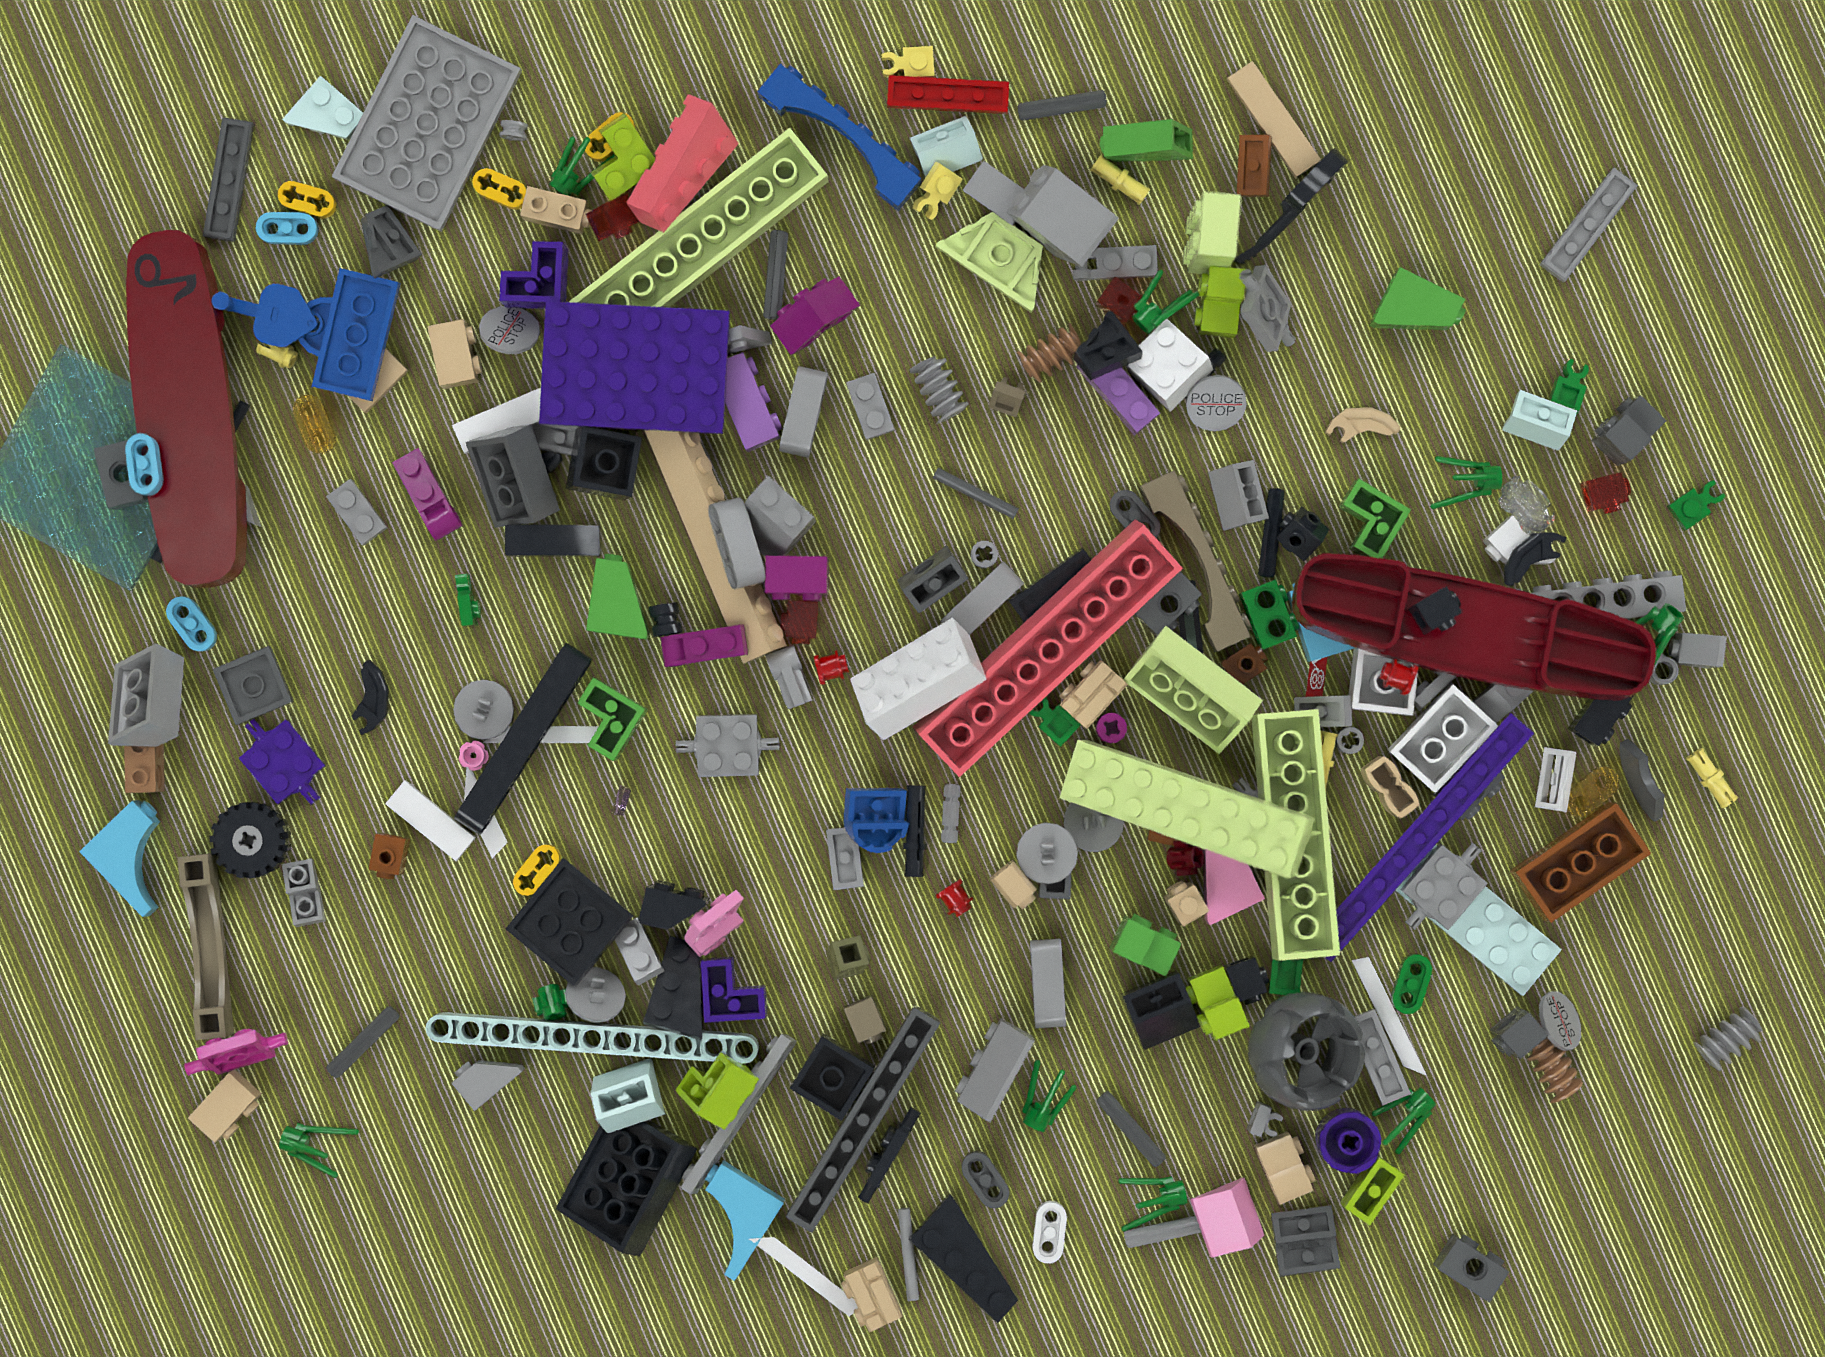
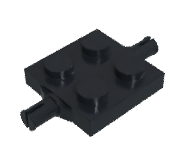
[858,1107,921,1204]

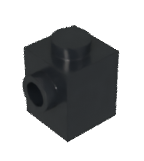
[1408,586,1462,635]
[1224,956,1270,1005]

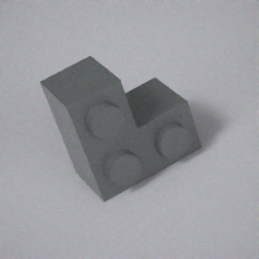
[1592,395,1667,466]

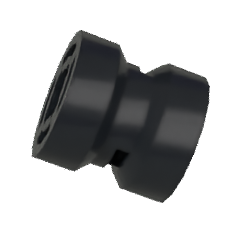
[649,602,683,637]

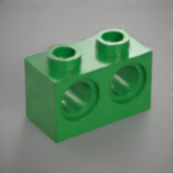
[1239,580,1299,650]

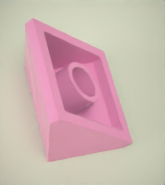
[1190,1178,1264,1257]

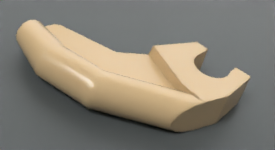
[1325,407,1401,443]

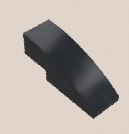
[505,525,600,557]

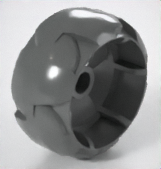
[1248,992,1365,1111]

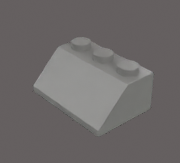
[108,644,184,747]
[955,1018,1034,1122]

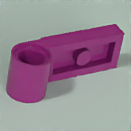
[392,448,463,541]
[660,625,748,667]

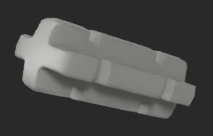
[941,784,960,843]

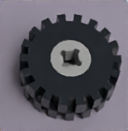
[209,802,292,879]

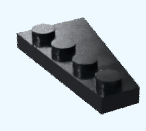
[908,1194,1018,1323]

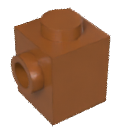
[368,833,410,880]

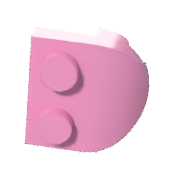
[684,890,744,957]

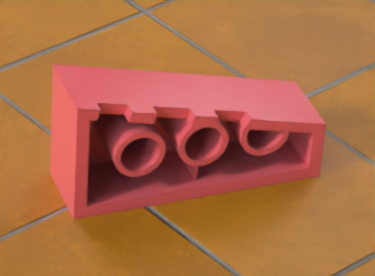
[627,94,739,232]

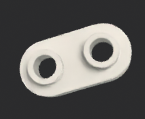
[1032,1201,1067,1263]

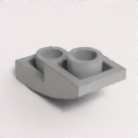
[282,858,326,927]

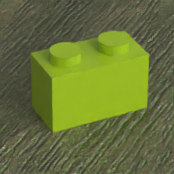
[1340,1156,1405,1225]

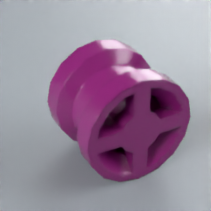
[1096,713,1127,743]

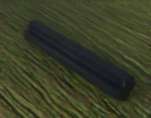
[1258,488,1285,578]

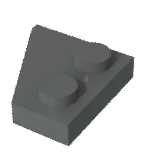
[361,205,422,278]

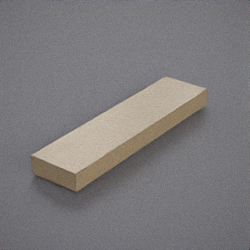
[1227,61,1321,179]

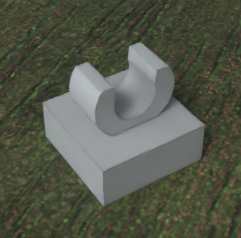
[1247,1101,1283,1137]

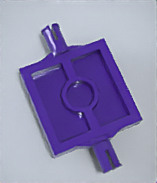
[239,719,326,806]

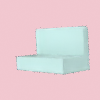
[910,116,982,178]
[1502,390,1577,450]

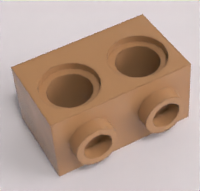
[124,744,165,793]

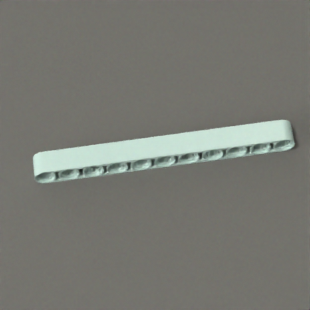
[426,1012,759,1064]

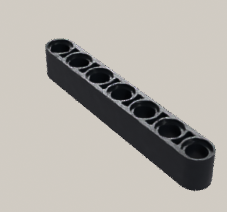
[454,643,592,835]

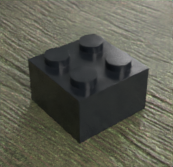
[566,426,642,500]
[790,1033,875,1121]

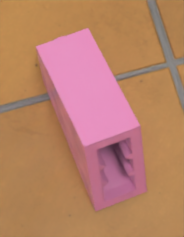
[1203,849,1265,925]

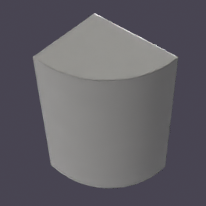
[963,161,1024,226]
[1208,460,1269,531]

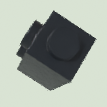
[1568,696,1633,746]

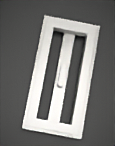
[1535,747,1576,812]

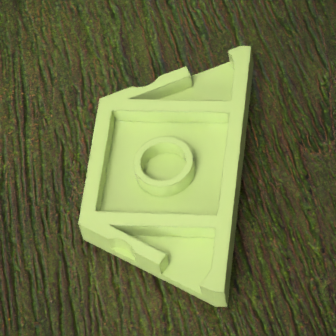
[936,212,1043,313]

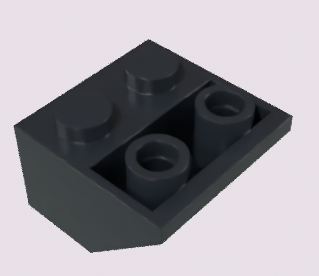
[638,880,710,930]
[1120,971,1200,1050]

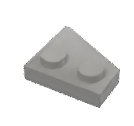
[728,325,772,354]

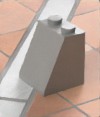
[1007,164,1119,267]
[744,476,816,557]

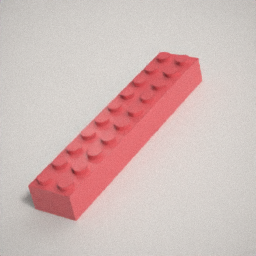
[913,519,1183,777]

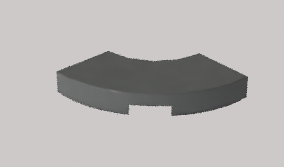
[1619,739,1665,822]

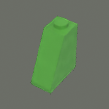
[1100,119,1193,162]
[1369,267,1466,330]
[586,554,650,640]

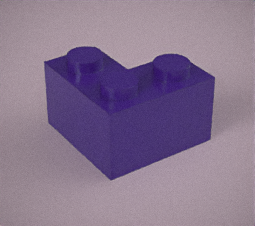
[499,241,569,309]
[701,957,767,1023]

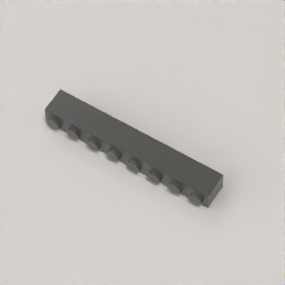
[786,1004,940,1233]

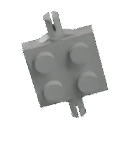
[1239,265,1296,352]
[676,714,779,777]
[1400,843,1488,930]

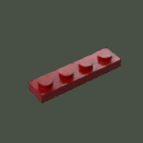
[887,75,1009,114]

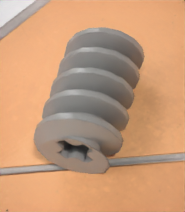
[909,356,969,425]
[1693,1006,1763,1072]

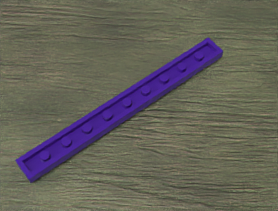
[1325,713,1534,962]

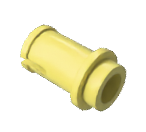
[256,343,298,368]

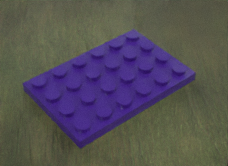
[539,301,730,434]

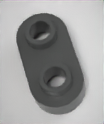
[1109,490,1160,538]
[962,1151,1009,1208]

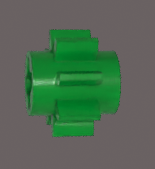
[532,984,569,1021]

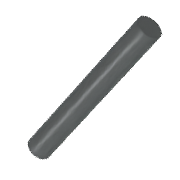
[933,468,1019,519]

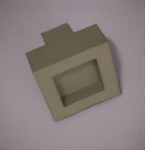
[988,377,1026,418]

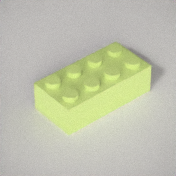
[1183,192,1241,274]
[1123,626,1263,754]

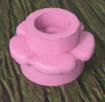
[459,741,489,771]

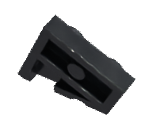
[1074,311,1143,380]

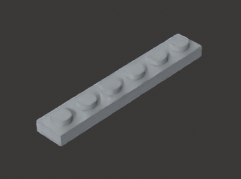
[680,1034,797,1194]

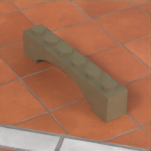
[1139,471,1252,653]
[177,853,234,1040]

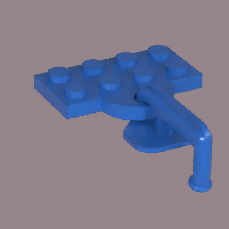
[212,268,401,402]

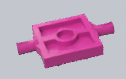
[184,1029,288,1076]

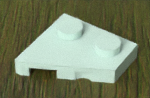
[282,76,363,140]

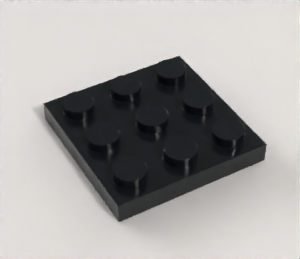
[506,858,634,987]

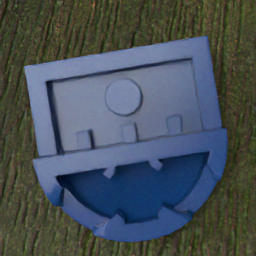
[844,788,909,853]

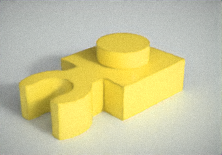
[882,46,934,78]
[913,161,963,220]

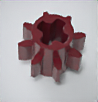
[1166,840,1204,876]

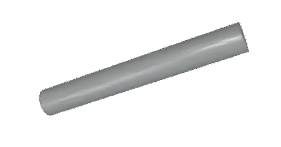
[898,1208,919,1301]

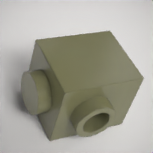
[826,935,870,980]

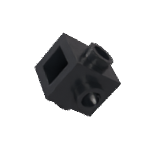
[1276,506,1330,562]

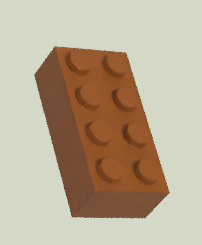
[1509,802,1652,923]

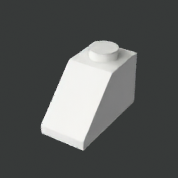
[1483,514,1555,565]

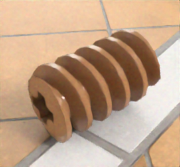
[1016,323,1082,383]
[1527,1037,1583,1103]

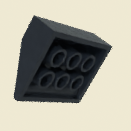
[556,1120,697,1256]

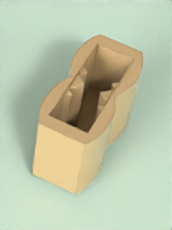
[1361,756,1419,818]
[989,860,1037,909]
[1254,1131,1315,1205]

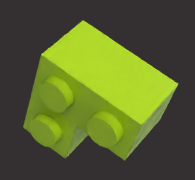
[591,113,655,201]
[1194,265,1246,338]
[1185,965,1250,1040]
[675,1052,759,1130]

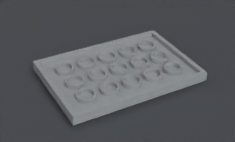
[331,15,522,232]

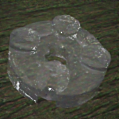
[1498,476,1555,535]

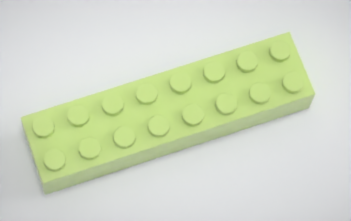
[1251,709,1340,960]
[1059,740,1315,878]

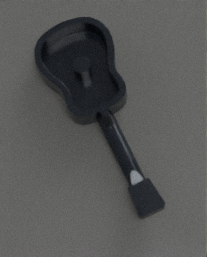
[1234,148,1348,265]

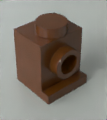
[1218,643,1268,685]

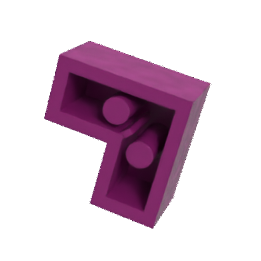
[770,276,861,355]
[765,556,829,602]

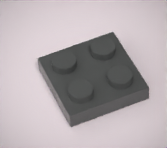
[213,646,294,725]

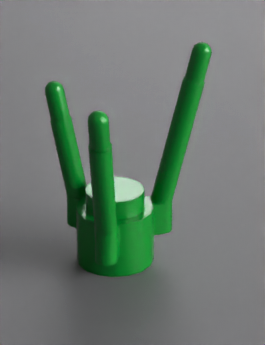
[549,136,615,196]
[1132,269,1200,334]
[1430,456,1502,509]
[1635,603,1684,665]
[1022,1059,1077,1132]
[1371,1087,1436,1155]
[279,1123,359,1178]
[1118,1176,1188,1232]

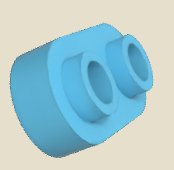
[256,212,319,245]
[125,433,163,496]
[166,596,217,652]

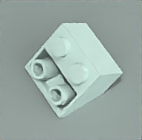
[591,1058,665,1133]

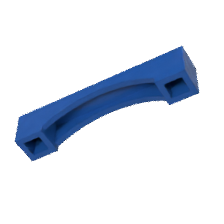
[757,63,921,211]

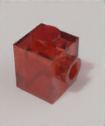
[585,194,640,241]
[1096,277,1142,326]
[1580,472,1631,514]
[780,600,819,645]

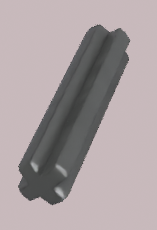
[1017,90,1107,121]
[763,230,788,320]
[326,1006,400,1078]
[1097,1091,1166,1167]

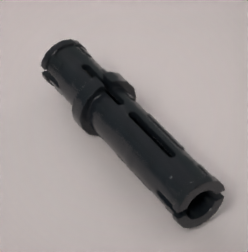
[903,785,927,877]

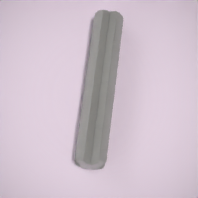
[1124,1216,1201,1248]

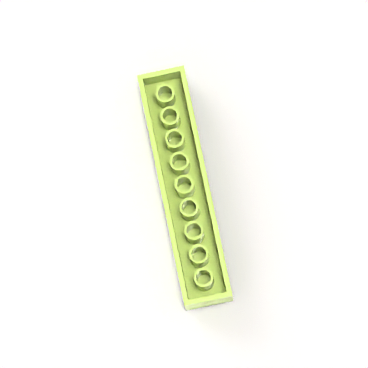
[569,128,829,307]

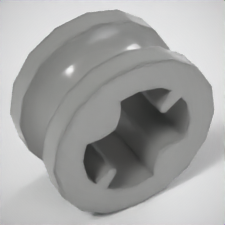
[499,120,528,141]
[971,541,998,568]
[1335,727,1364,754]

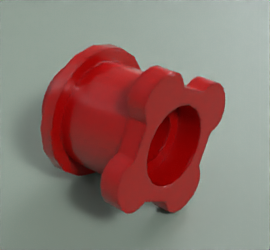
[813,650,849,685]
[1379,658,1419,696]
[935,878,973,917]

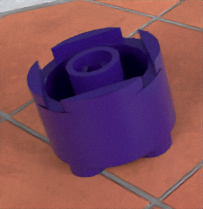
[1315,1108,1381,1174]

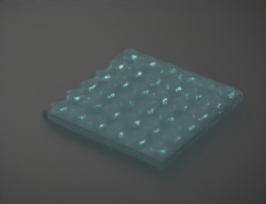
[0,344,158,591]

